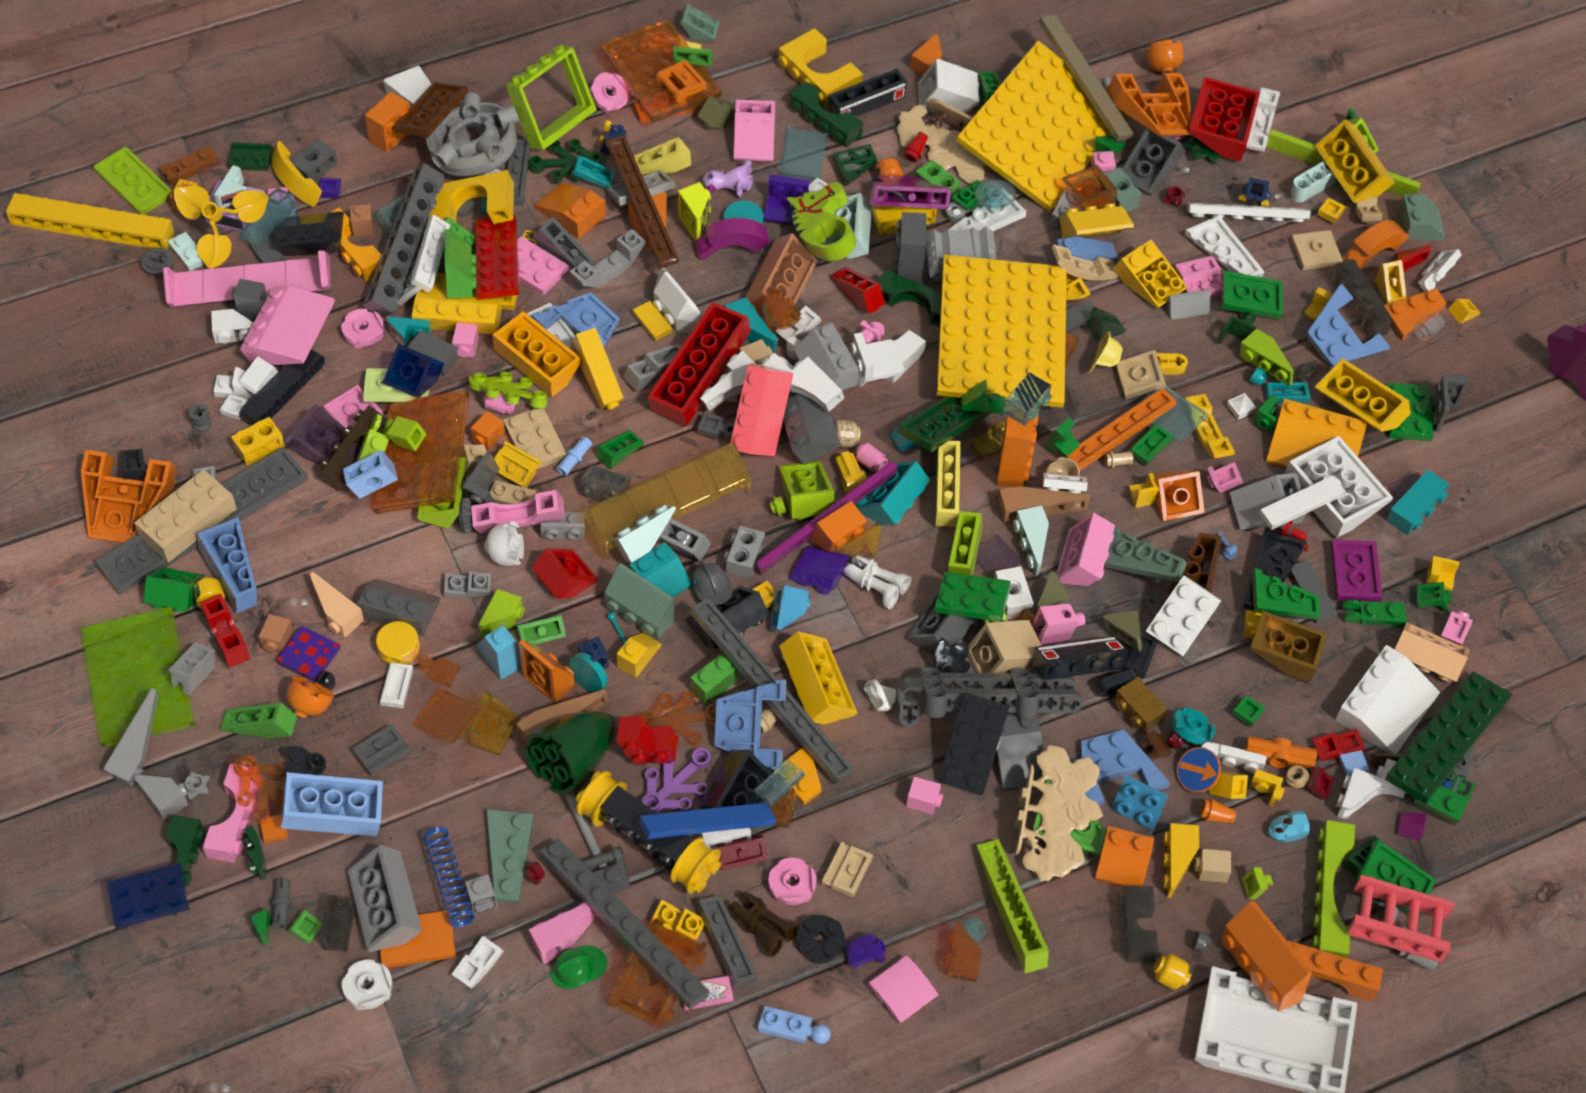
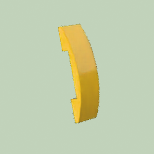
[271,141,322,207]
[1185,394,1235,458]

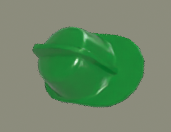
[550,945,608,990]

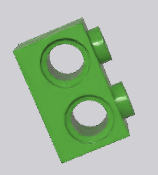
[915,160,960,201]

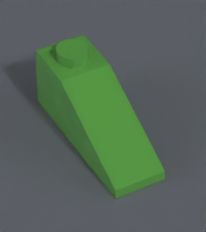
[220,702,297,738]

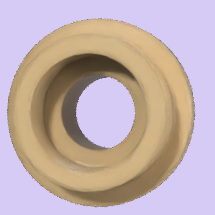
[1286,766,1310,788]

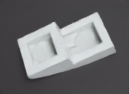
[775,306,821,342]
[452,936,504,989]

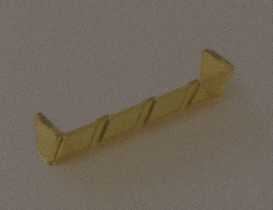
[584,444,752,559]

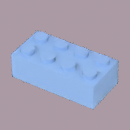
[281,773,383,836]

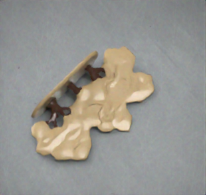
[897,99,988,184]

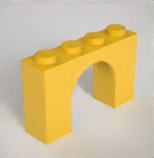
[778,28,863,107]
[429,170,514,224]

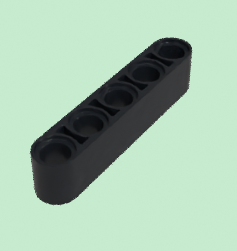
[240,349,325,425]

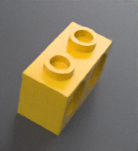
[231,417,285,466]

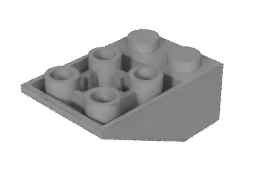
[1229,473,1305,530]

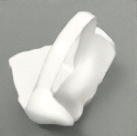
[864,679,896,712]

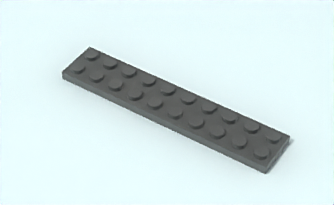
[95,447,308,595]

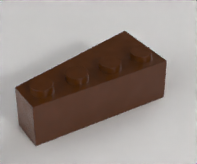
[1161,533,1222,608]

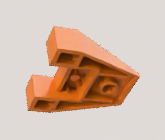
[1106,73,1192,136]
[81,450,178,543]

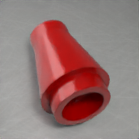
[903,132,928,162]

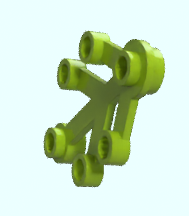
[468,372,548,408]

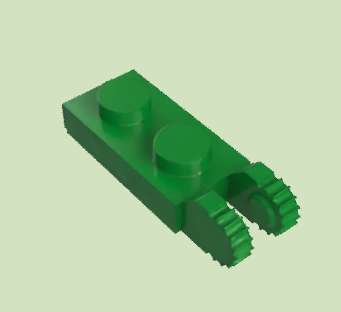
[1342,600,1407,626]

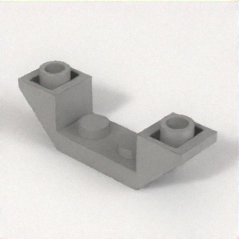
[569,229,645,288]

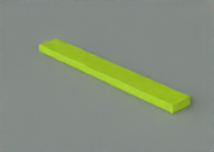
[1266,129,1421,197]

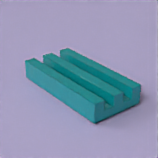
[572,155,615,189]
[1265,382,1311,404]

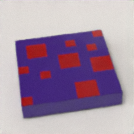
[276,626,341,682]

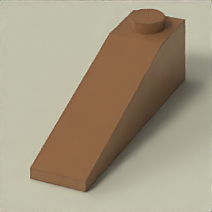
[997,486,1090,523]
[516,689,608,745]

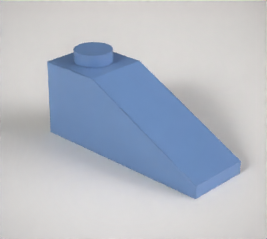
[1054,236,1118,266]

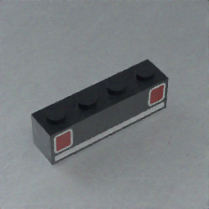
[828,69,907,117]
[1032,636,1128,680]

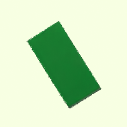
[951,180,992,210]

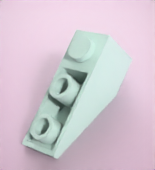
[613,504,676,563]
[1013,506,1049,576]

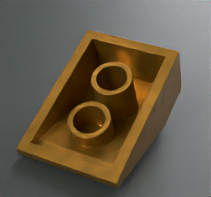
[1250,611,1327,683]

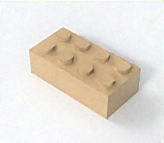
[134,469,237,563]

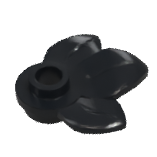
[933,638,971,673]
[283,746,326,777]

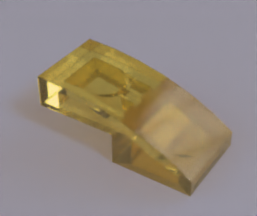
[969,421,1006,460]

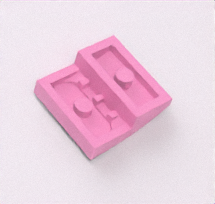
[1175,256,1221,298]
[868,955,938,1023]

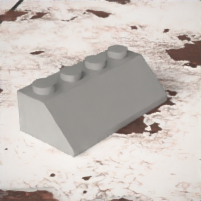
[347,845,422,952]

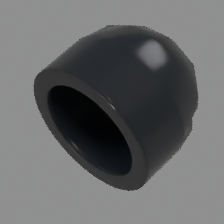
[317,671,336,690]

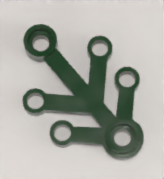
[528,138,606,183]

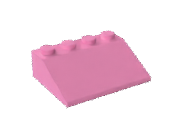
[240,286,335,365]

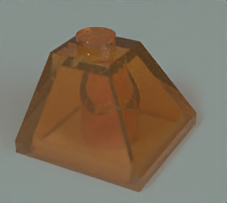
[1062,165,1117,209]

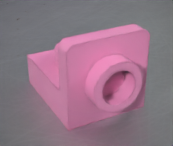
[1440,610,1473,645]

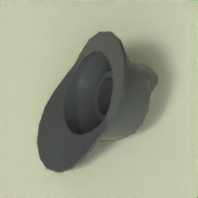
[692,560,733,606]

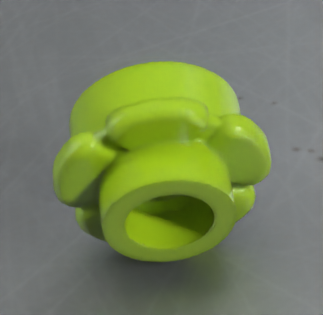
[770,496,787,517]

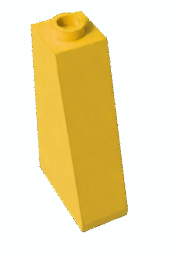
[570,327,623,410]

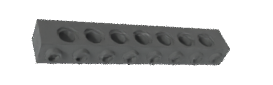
[362,163,444,318]

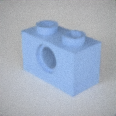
[343,450,398,499]

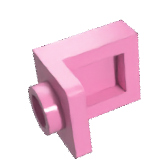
[1207,462,1244,493]

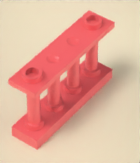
[1347,875,1455,963]

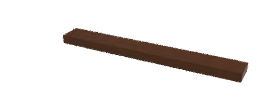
[606,135,679,268]

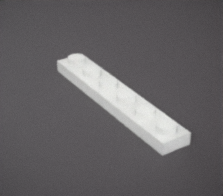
[1187,203,1310,222]

